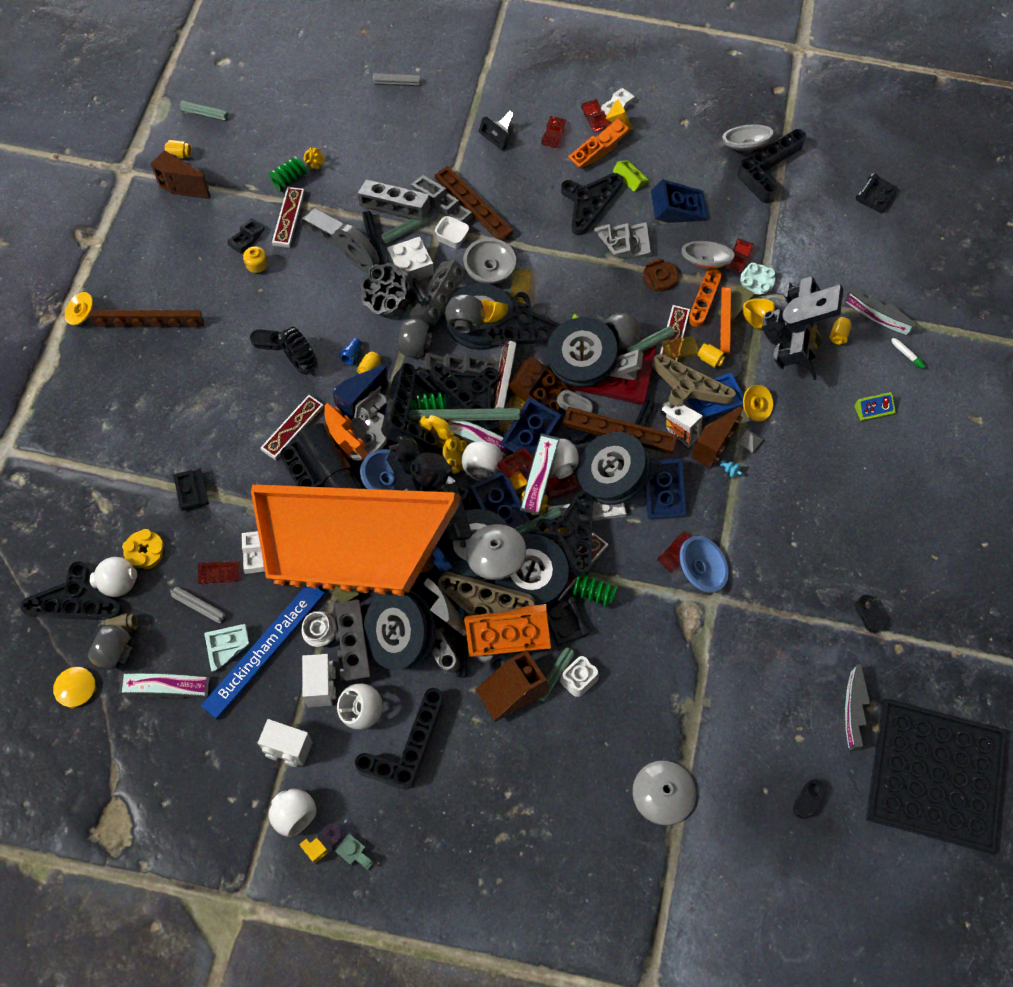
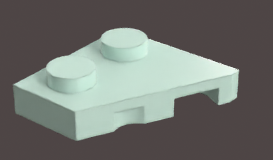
[204,624,250,672]

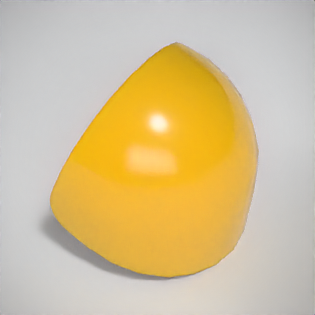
[481,299,509,324]
[743,299,775,329]

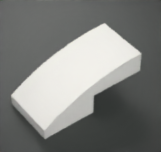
[600,88,635,115]
[242,531,265,574]

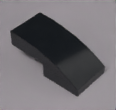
[228,218,265,254]

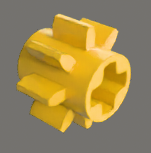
[304,148,325,169]

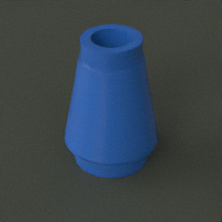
[340,338,362,365]

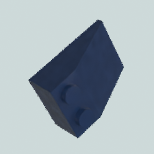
[651,179,708,223]
[333,364,389,420]
[500,397,563,463]
[644,458,686,519]
[468,470,530,529]

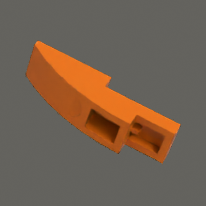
[568,118,630,169]
[325,403,368,460]

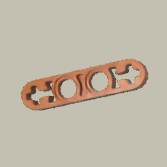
[688,269,721,327]
[720,287,731,354]

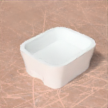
[435,216,469,249]
[559,656,599,697]

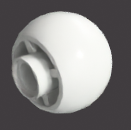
[550,439,579,479]
[462,442,503,481]
[337,683,383,730]
[269,788,316,837]

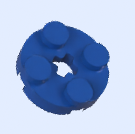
[430,545,452,572]

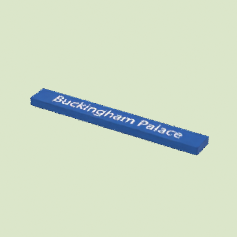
[201,586,325,720]

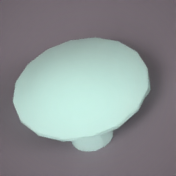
[740,263,776,295]

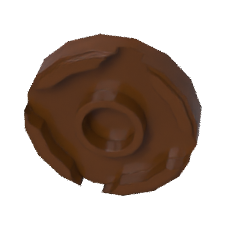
[643,259,678,292]

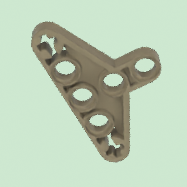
[652,354,736,406]
[438,572,535,620]

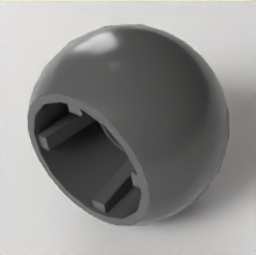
[445,295,485,333]
[604,313,641,352]
[398,318,433,358]
[88,625,133,670]

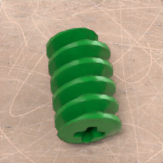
[269,157,308,191]
[409,392,447,410]
[574,574,618,608]

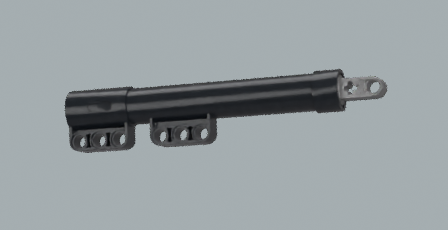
[280,423,460,673]

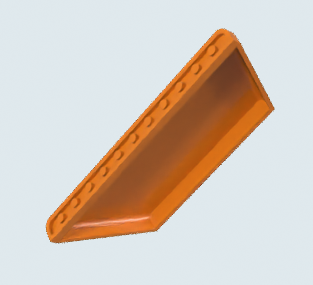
[251,485,461,596]

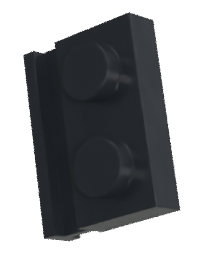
[173,468,209,511]

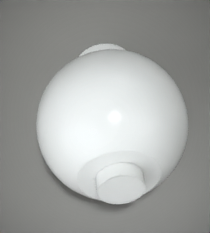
[90,557,137,597]

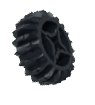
[278,326,318,375]

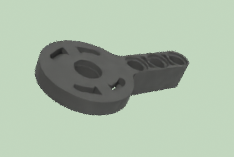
[301,208,379,273]

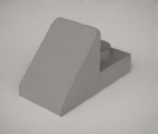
[609,349,643,380]

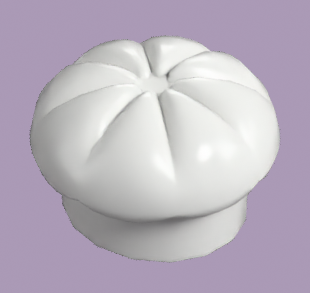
[302,611,337,647]

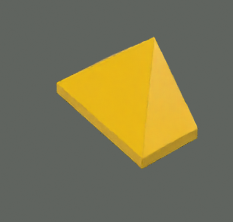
[605,100,633,131]

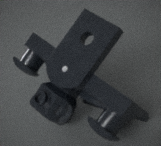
[762,276,844,380]
[386,435,472,540]

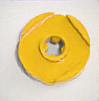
[418,416,455,449]
[122,529,164,569]

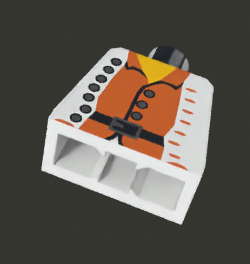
[660,405,702,447]

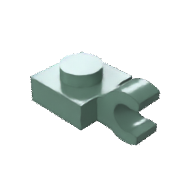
[335,834,373,870]

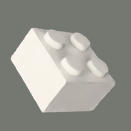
[387,237,434,281]
[302,654,336,708]
[258,719,313,767]

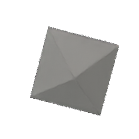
[737,429,763,453]

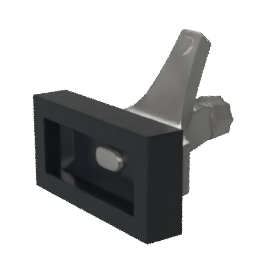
[478,111,514,151]

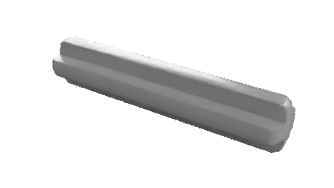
[373,73,421,85]
[171,587,225,623]

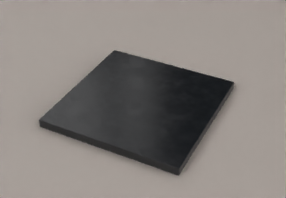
[866,698,1007,854]

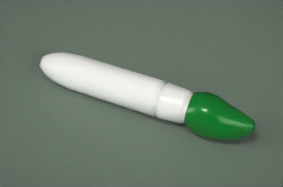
[892,338,925,369]

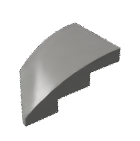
[594,222,652,258]
[423,578,467,637]

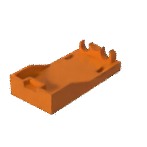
[464,604,551,657]

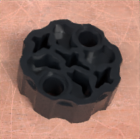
[360,262,414,318]

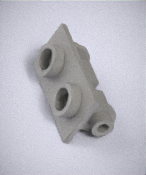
[354,387,389,420]

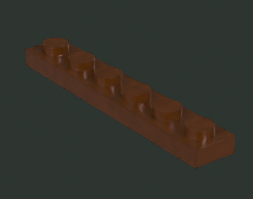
[435,166,513,241]
[90,310,204,327]
[563,407,677,454]

